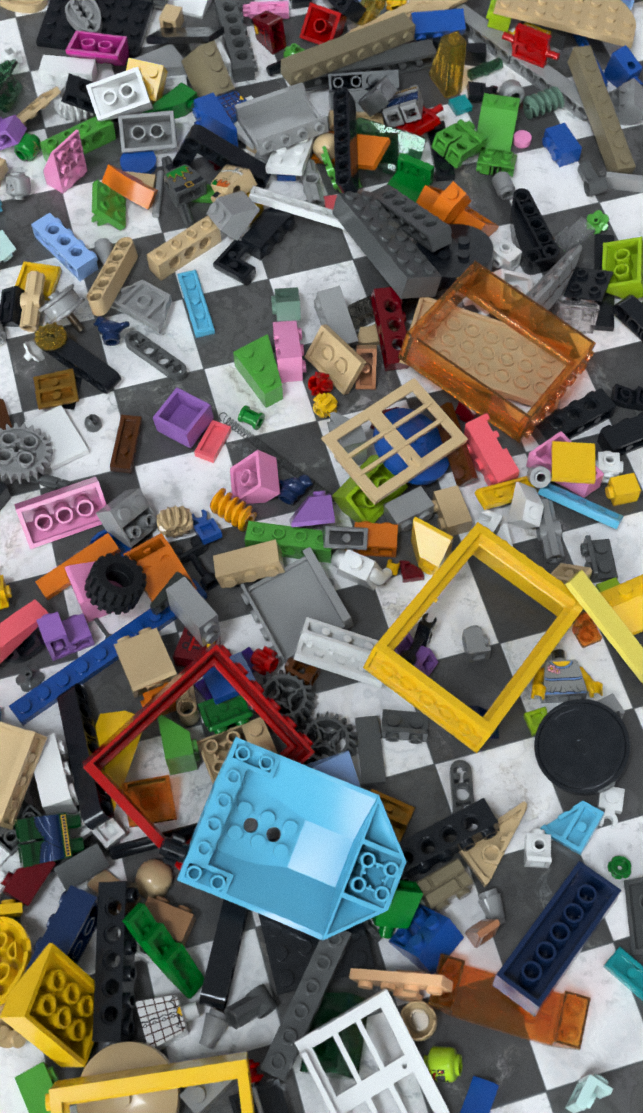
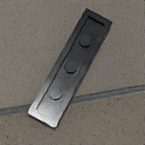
[427,121,455,182]

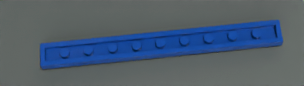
[9,579,207,726]

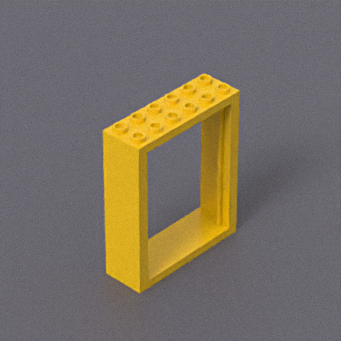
[45,1051,255,1113]

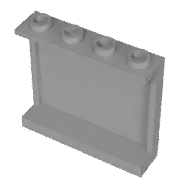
[234,82,329,156]
[240,547,354,664]

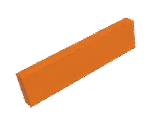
[35,533,121,600]

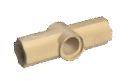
[19,271,45,332]

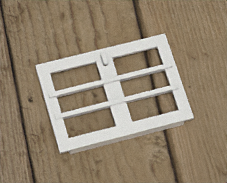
[294,988,450,1113]

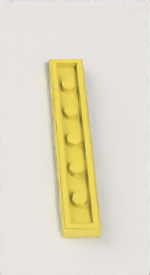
[565,570,643,684]

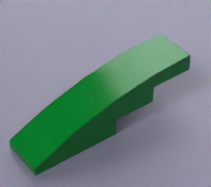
[122,903,204,999]

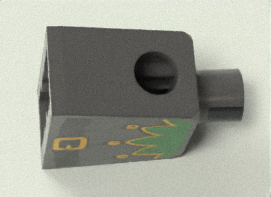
[164,164,207,208]

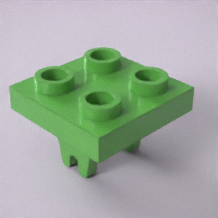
[91,179,126,231]

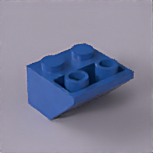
[389,904,464,974]

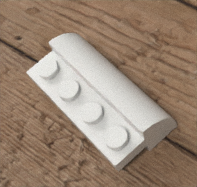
[294,617,383,688]

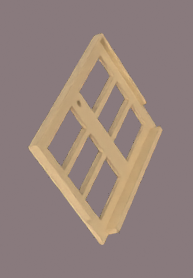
[321,378,468,505]

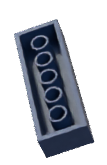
[493,861,621,1017]

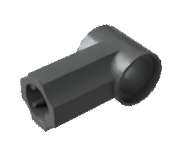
[577,160,608,197]
[224,984,278,1030]

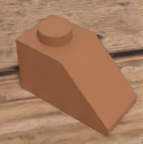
[355,345,377,389]

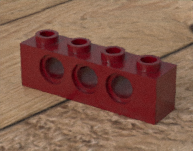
[370,287,409,371]

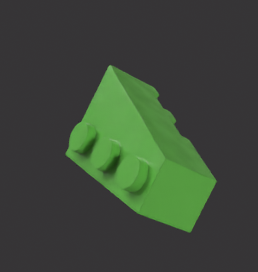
[233,334,283,408]

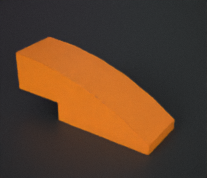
[101,164,158,209]

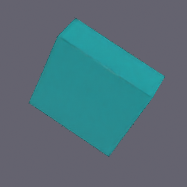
[448,94,473,116]

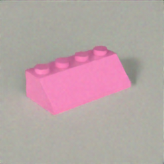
[14,476,107,549]

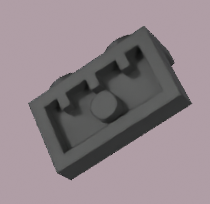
[580,535,618,583]
[381,709,428,744]

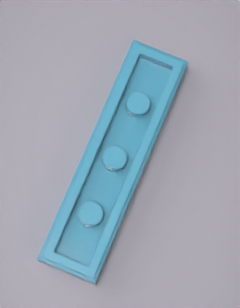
[177,270,215,338]
[538,483,624,529]

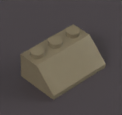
[181,40,235,98]

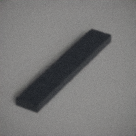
[593,234,614,331]

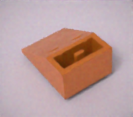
[123,533,197,601]

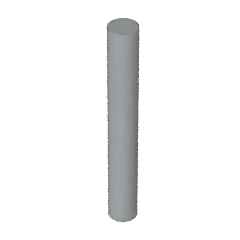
[152,170,165,218]

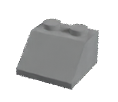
[206,191,260,241]

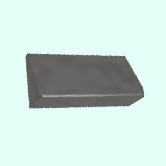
[322,525,368,550]

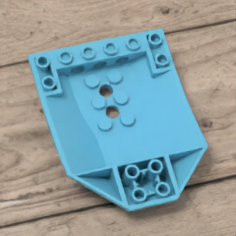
[177,737,406,941]

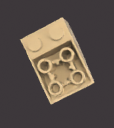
[197,717,278,784]

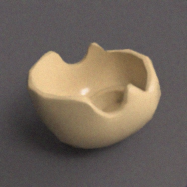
[312,133,335,162]
[136,859,173,899]
[400,1000,437,1042]

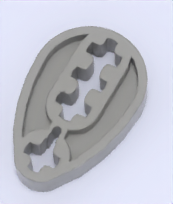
[65,0,102,33]

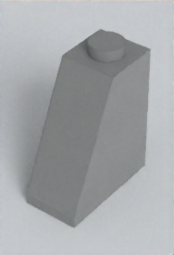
[134,44,188,79]

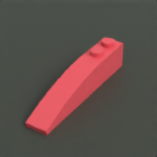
[0,599,49,664]

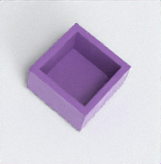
[153,387,214,449]

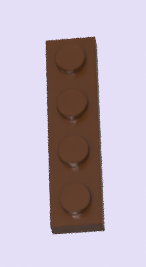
[434,402,478,487]

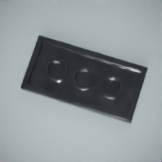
[146,27,225,44]

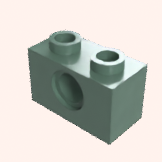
[271,287,301,322]

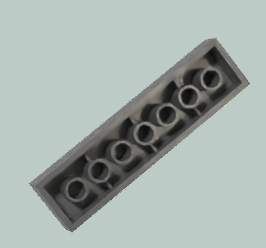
[332,191,442,299]

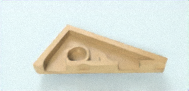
[459,801,527,887]

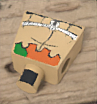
[211,165,257,203]

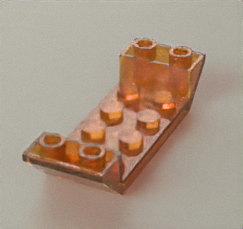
[428,954,591,1050]

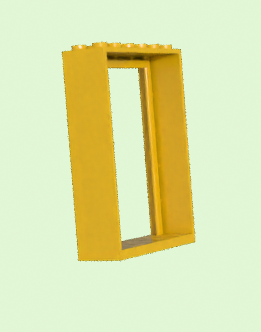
[363,522,583,754]

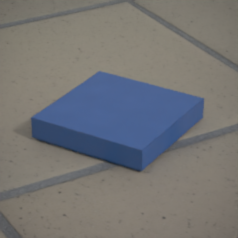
[202,652,256,705]

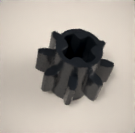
[158,833,189,867]

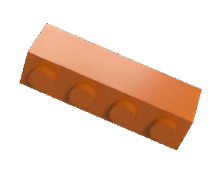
[416,185,499,237]

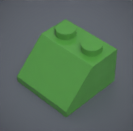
[158,715,201,775]

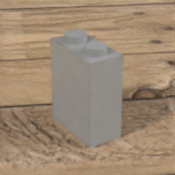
[166,577,221,647]

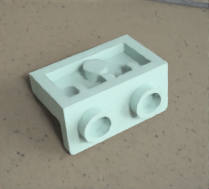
[565,1074,613,1113]

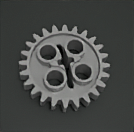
[0,423,53,484]

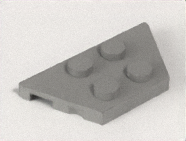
[112,280,172,332]

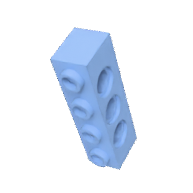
[31,213,98,281]

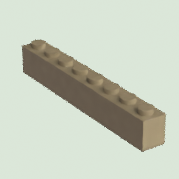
[281,13,416,86]
[568,45,636,174]

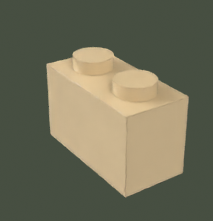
[431,485,472,536]

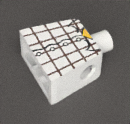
[136,995,200,1051]

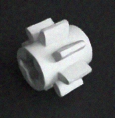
[0,47,23,70]

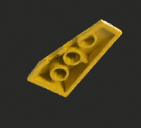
[95,711,143,810]

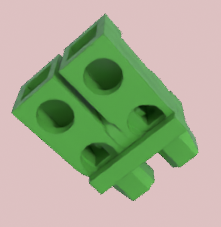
[431,119,488,169]

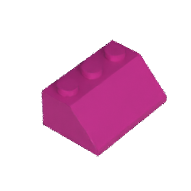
[66,30,129,66]

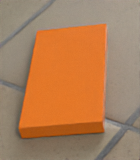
[311,131,391,171]

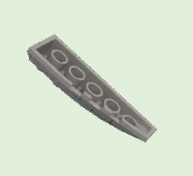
[504,244,583,331]

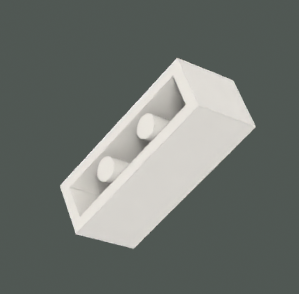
[39,55,98,85]

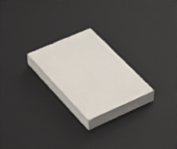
[24,405,89,471]

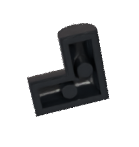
[213,239,256,286]

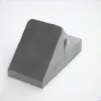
[358,77,397,117]

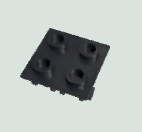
[563,267,614,306]

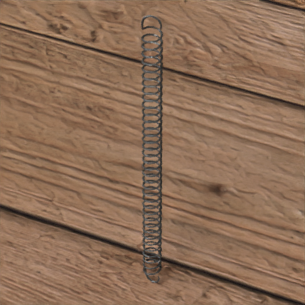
[219,412,336,504]

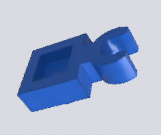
[192,509,223,545]

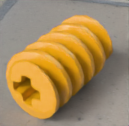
[210,488,257,532]

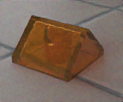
[121,775,177,828]

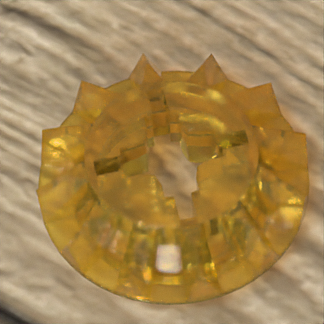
[34,322,67,350]

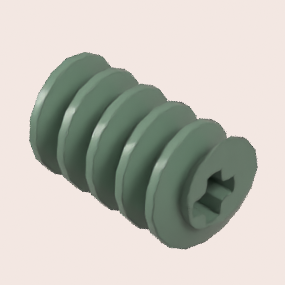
[523,86,564,120]

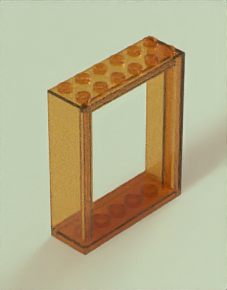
[398,261,596,443]

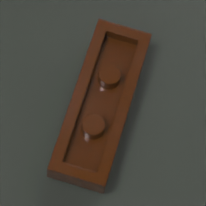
[110,415,142,473]

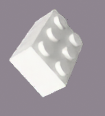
[34,733,79,814]

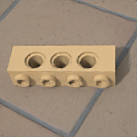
[147,216,221,281]

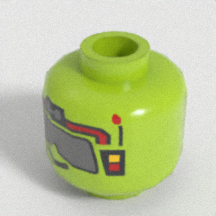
[423,1046,462,1083]

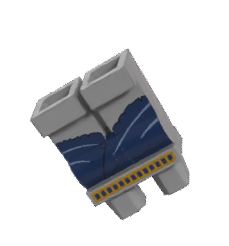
[382,85,424,128]

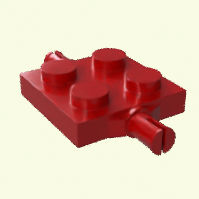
[502,23,560,68]
[387,103,444,142]

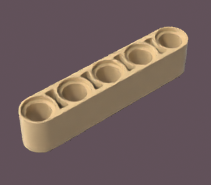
[86,237,138,316]

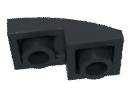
[611,384,643,411]

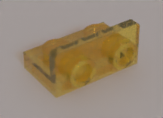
[351,0,386,26]

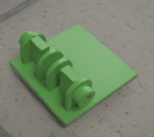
[476,148,517,177]

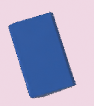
[460,1076,499,1113]

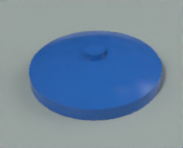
[373,408,449,485]

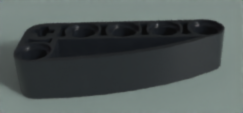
[510,188,560,275]

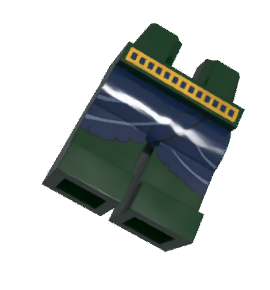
[14,812,84,868]

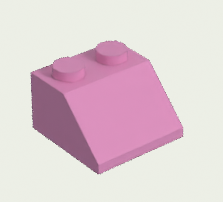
[230,450,280,505]

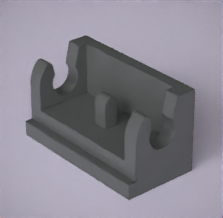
[53,840,110,891]

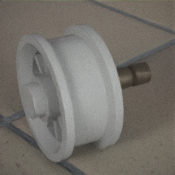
[38,284,85,333]

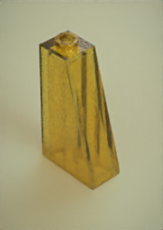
[429,31,467,99]

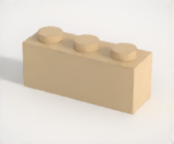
[213,539,285,588]

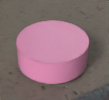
[513,130,532,148]

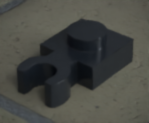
[466,81,499,101]

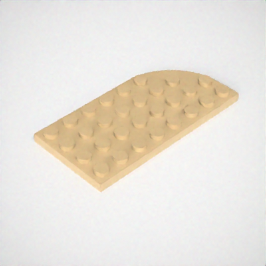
[493,0,636,48]

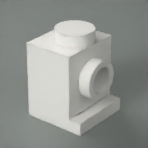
[524,829,552,868]

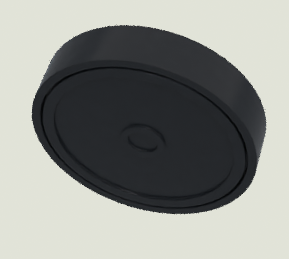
[416,224,494,289]
[534,699,632,796]

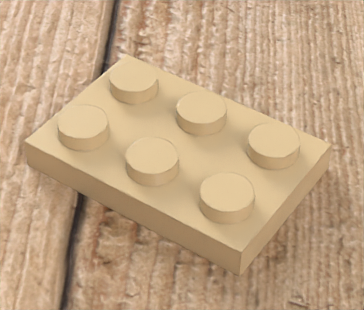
[305,324,366,395]

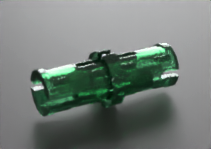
[467,57,503,81]

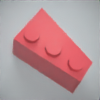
[464,413,519,486]

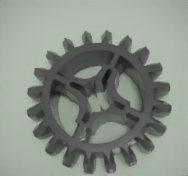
[255,670,315,729]
[297,711,358,765]

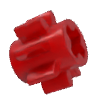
[308,372,333,396]
[250,646,279,676]

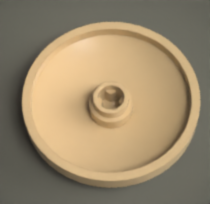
[76,1041,181,1113]

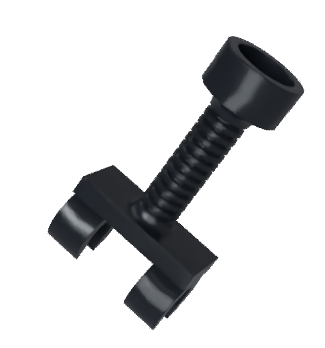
[172,535,219,591]
[399,613,437,666]

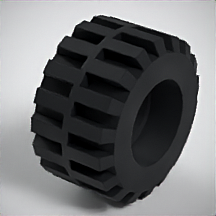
[84,553,147,615]

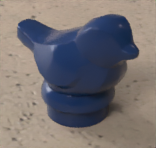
[93,316,130,346]
[278,475,313,505]

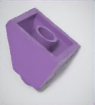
[290,490,335,527]

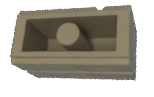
[416,858,473,913]

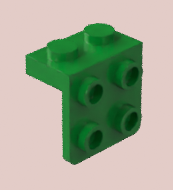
[388,152,434,202]
[197,695,253,734]

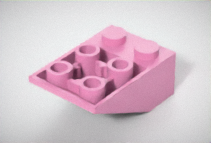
[43,129,87,194]

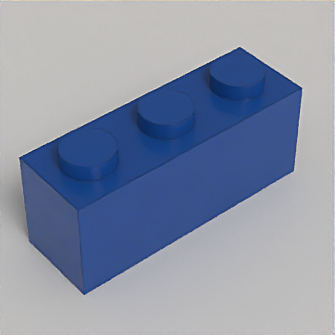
[410,8,466,41]

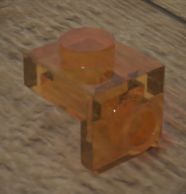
[572,612,602,648]

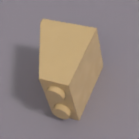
[114,627,177,698]

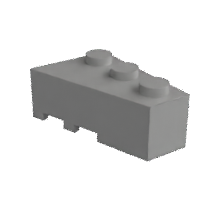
[314,286,359,348]

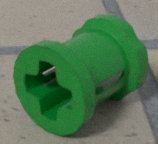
[238,405,265,430]

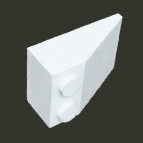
[86,67,153,121]

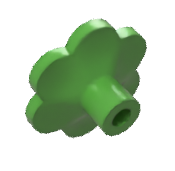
[283,43,305,58]
[586,210,609,234]

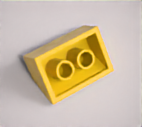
[600,574,643,636]

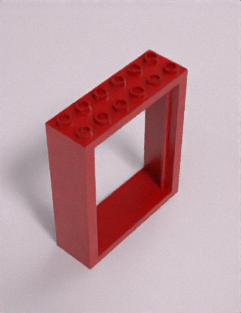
[83,644,315,871]

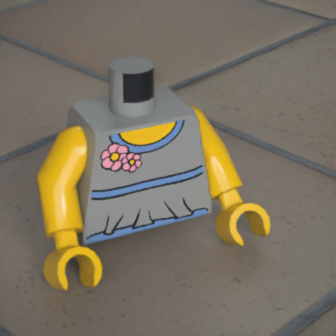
[531,649,603,703]

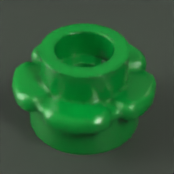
[607,856,631,880]

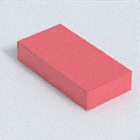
[194,420,231,463]

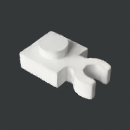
[597,787,625,829]

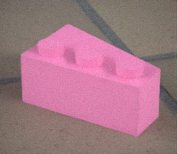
[273,320,306,383]
[526,431,604,498]

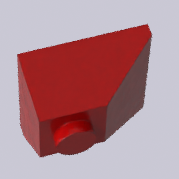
[299,2,347,45]

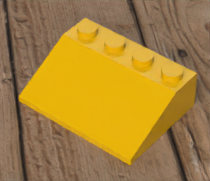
[0,943,95,1067]

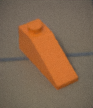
[429,181,471,224]

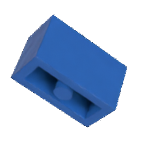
[542,123,582,167]

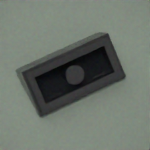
[0,286,25,327]

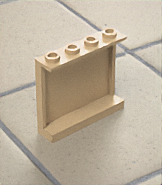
[0,722,47,830]

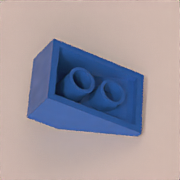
[192,92,238,147]

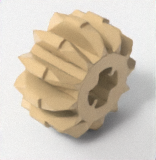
[156,505,193,538]

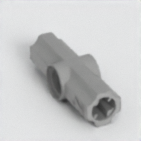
[301,158,325,206]
[536,498,565,564]

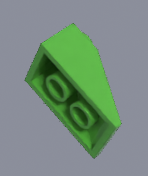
[477,93,520,152]

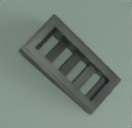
[150,571,193,615]

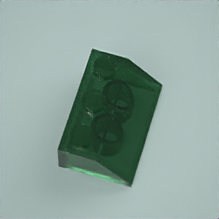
[300,992,368,1080]

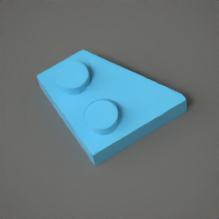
[540,801,604,855]

